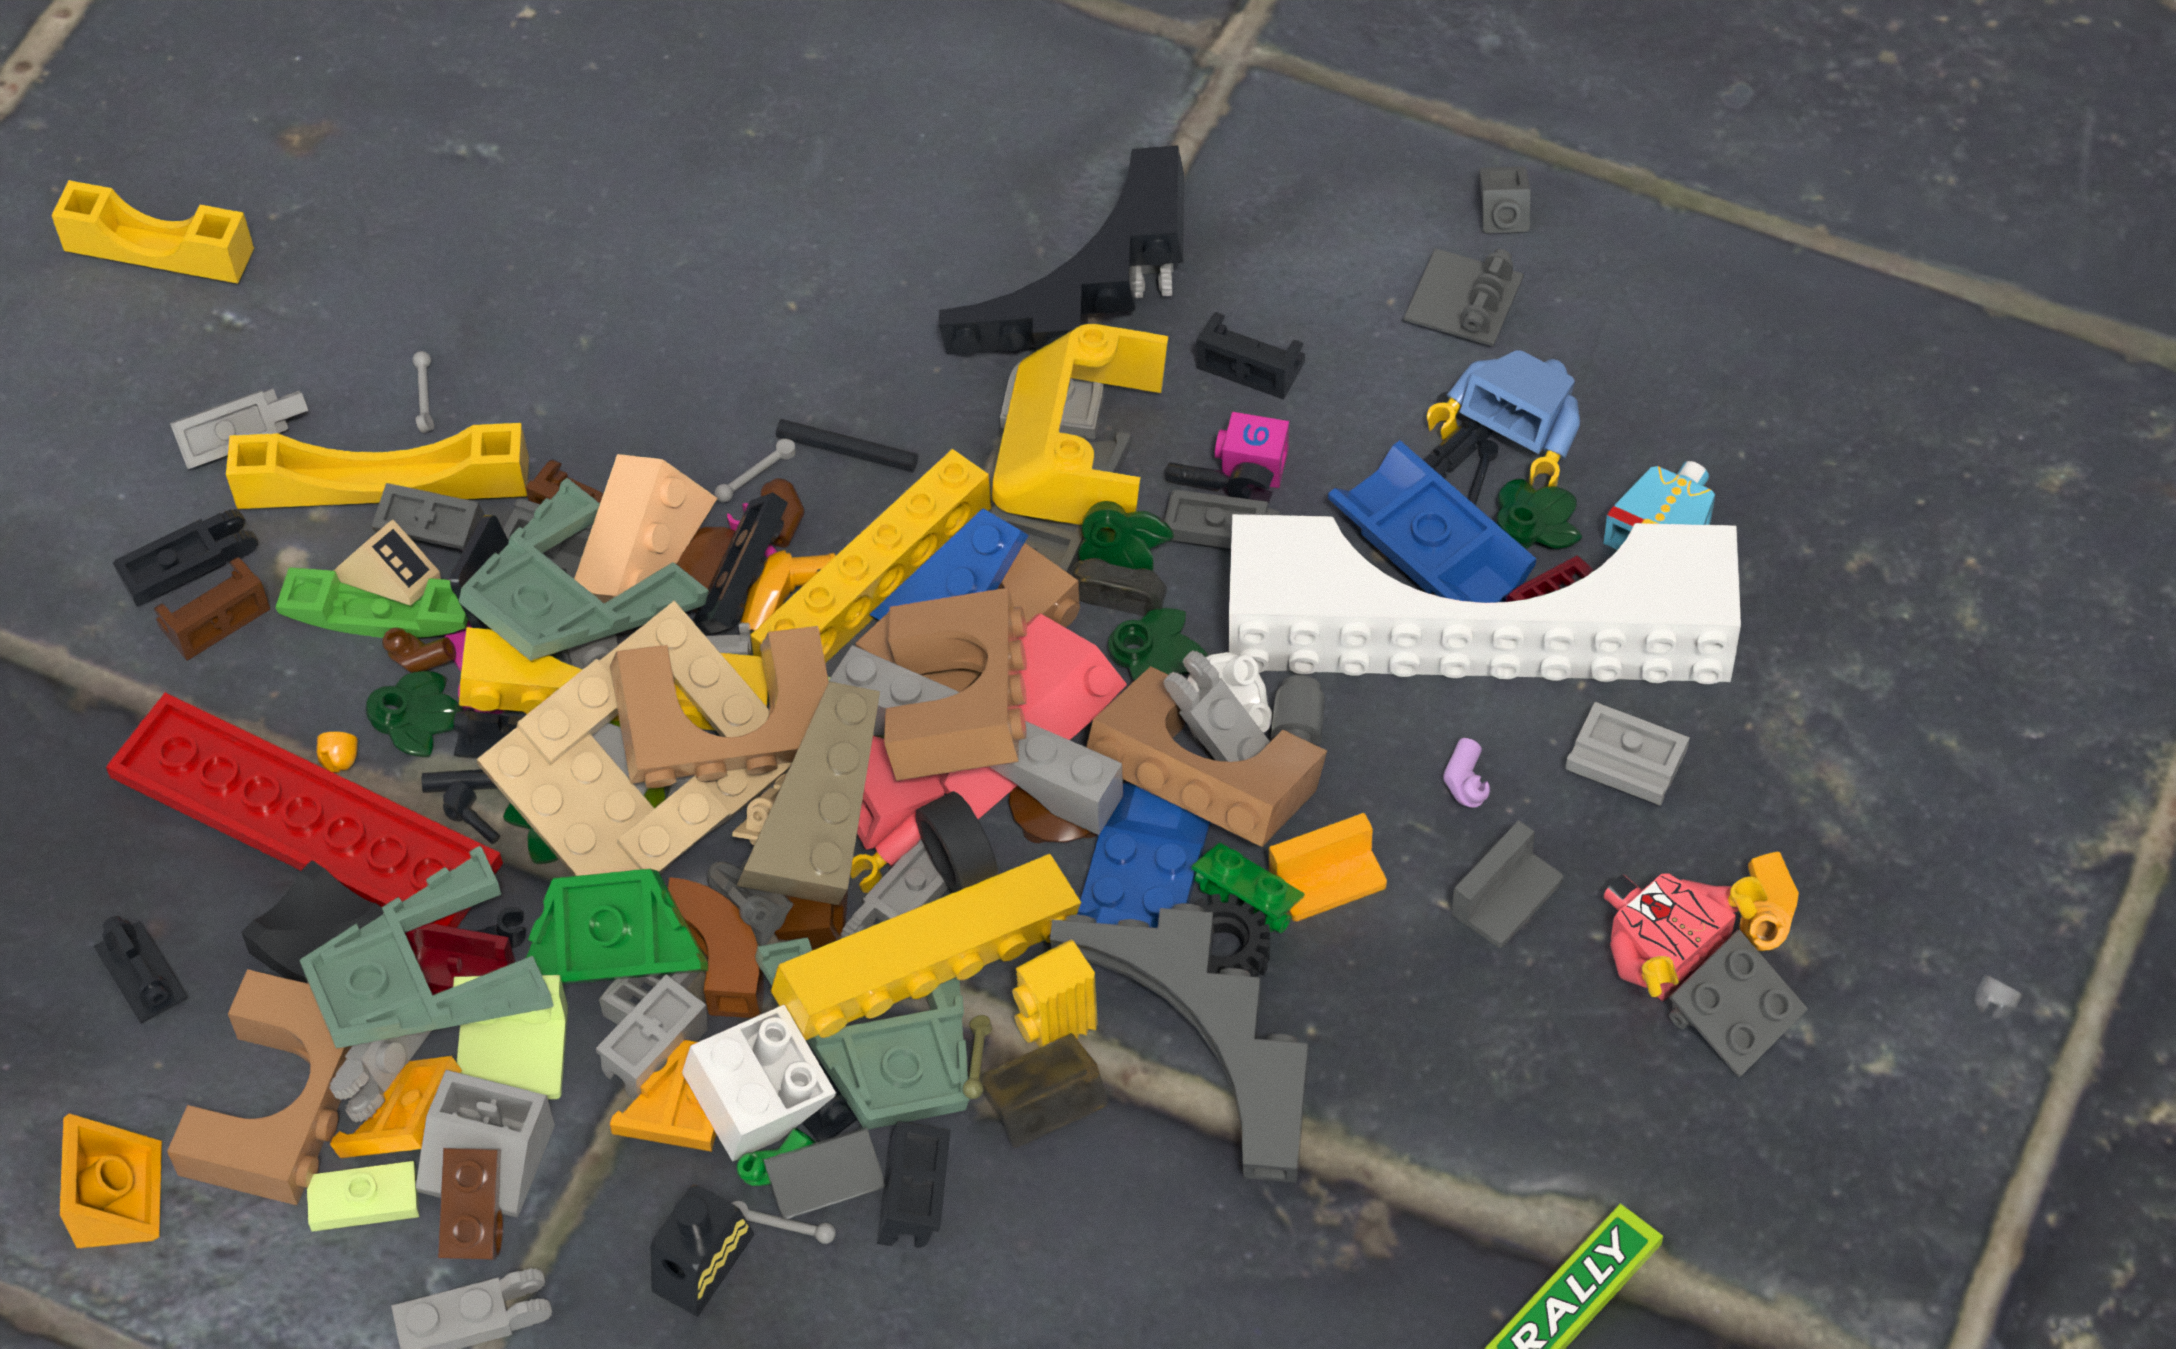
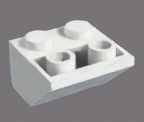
[682,1005,836,1162]

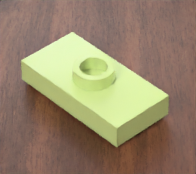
[307,1161,419,1232]

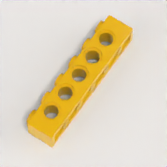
[750,449,991,663]

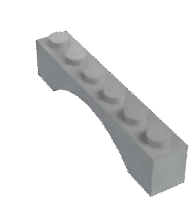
[829,645,1123,835]

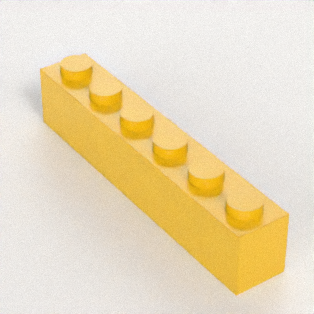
[771,854,1082,1040]

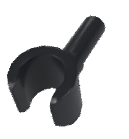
[443,781,500,844]
[476,907,526,948]

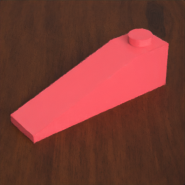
[940,613,1127,819]

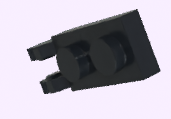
[113,509,259,607]

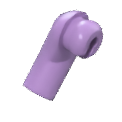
[1443,738,1490,807]

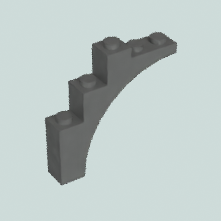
[1050,903,1308,1183]

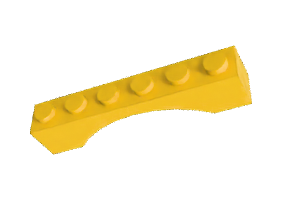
[226,423,529,509]
[459,627,768,730]

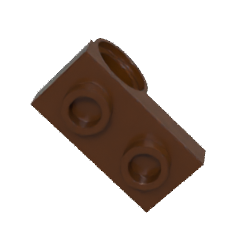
[438,1148,503,1260]

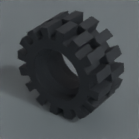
[1195,894,1270,977]

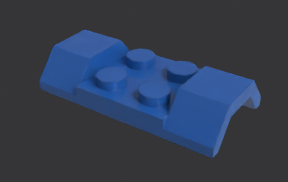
[1328,440,1536,603]
[1077,782,1211,928]

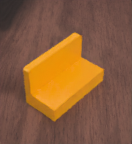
[1269,813,1387,921]

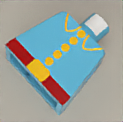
[1603,461,1715,550]

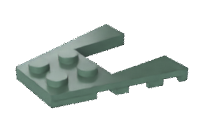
[459,478,709,661]
[299,846,554,1049]
[755,937,969,1130]

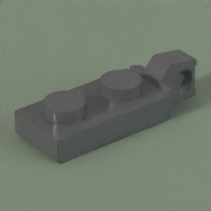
[1164,489,1280,549]

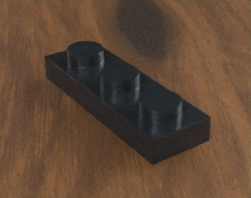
[693,492,788,635]

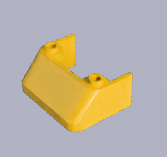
[992,324,1168,528]

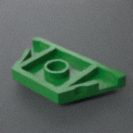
[526,869,708,984]

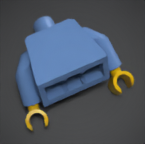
[1427,350,1580,487]

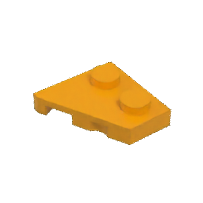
[610,1040,716,1152]
[330,1056,462,1158]

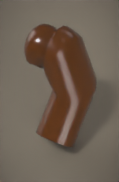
[761,478,805,548]
[382,627,456,673]

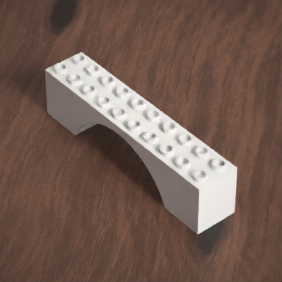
[1229,514,1741,684]

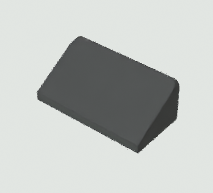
[763,1127,886,1219]

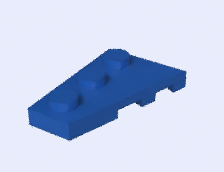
[870,509,1029,620]

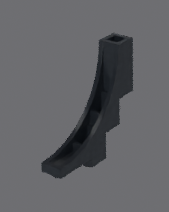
[939,145,1184,354]

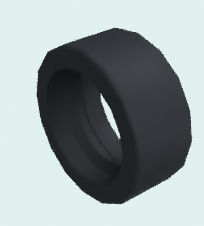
[916,791,998,893]

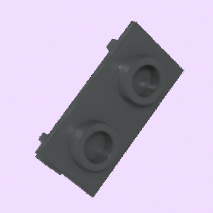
[707,858,794,946]

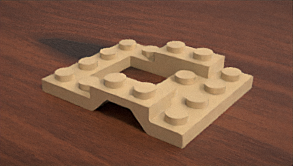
[477,601,792,876]

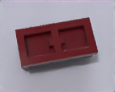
[405,923,515,996]

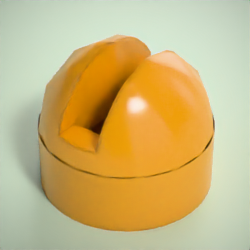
[316,732,358,773]

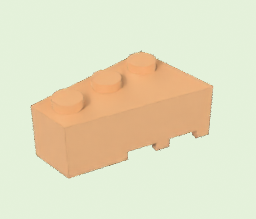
[574,454,718,603]

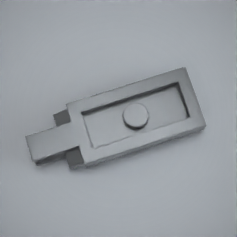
[170,388,308,469]

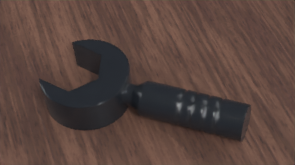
[1166,462,1274,503]

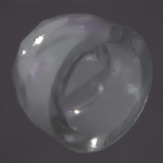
[1975,975,2023,1020]

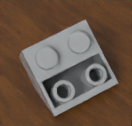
[416,1070,555,1218]

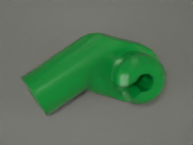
[737,1128,816,1186]

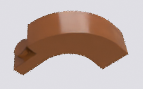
[668,877,764,1018]

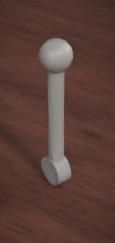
[412,351,434,433]
[714,439,795,503]
[732,1201,836,1244]

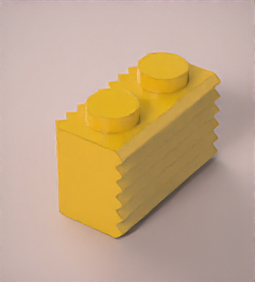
[1012,940,1098,1054]

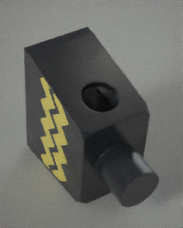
[650,1184,754,1317]

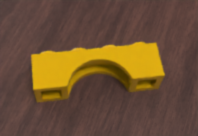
[51,180,254,284]

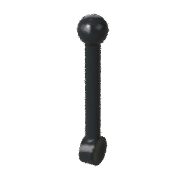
[1468,440,1498,506]

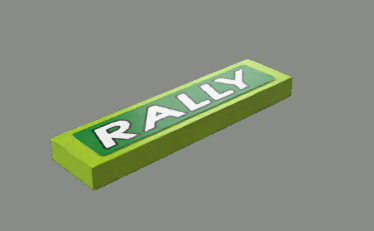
[1485,1203,1663,1349]

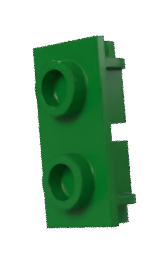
[1191,843,1305,934]

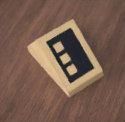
[333,519,441,606]

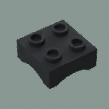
[241,860,383,984]

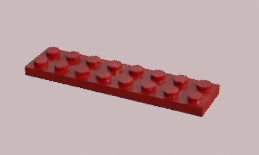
[106,692,503,928]

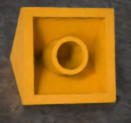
[60,1113,162,1249]

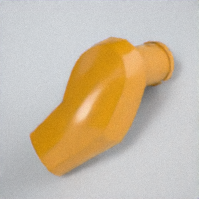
[740,550,835,631]
[1739,852,1799,951]

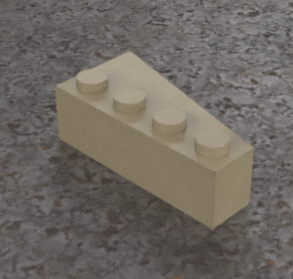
[736,681,880,905]

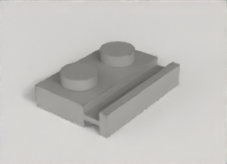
[1566,702,1690,806]

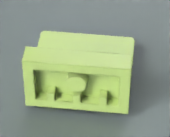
[453,975,568,1099]

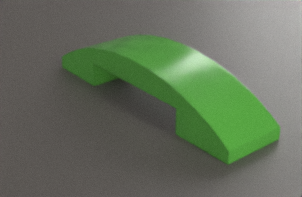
[275,567,468,638]

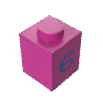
[1215,412,1289,488]

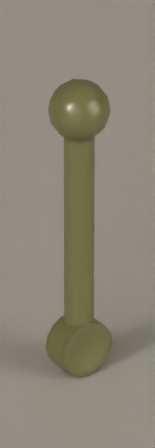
[962,1015,992,1100]

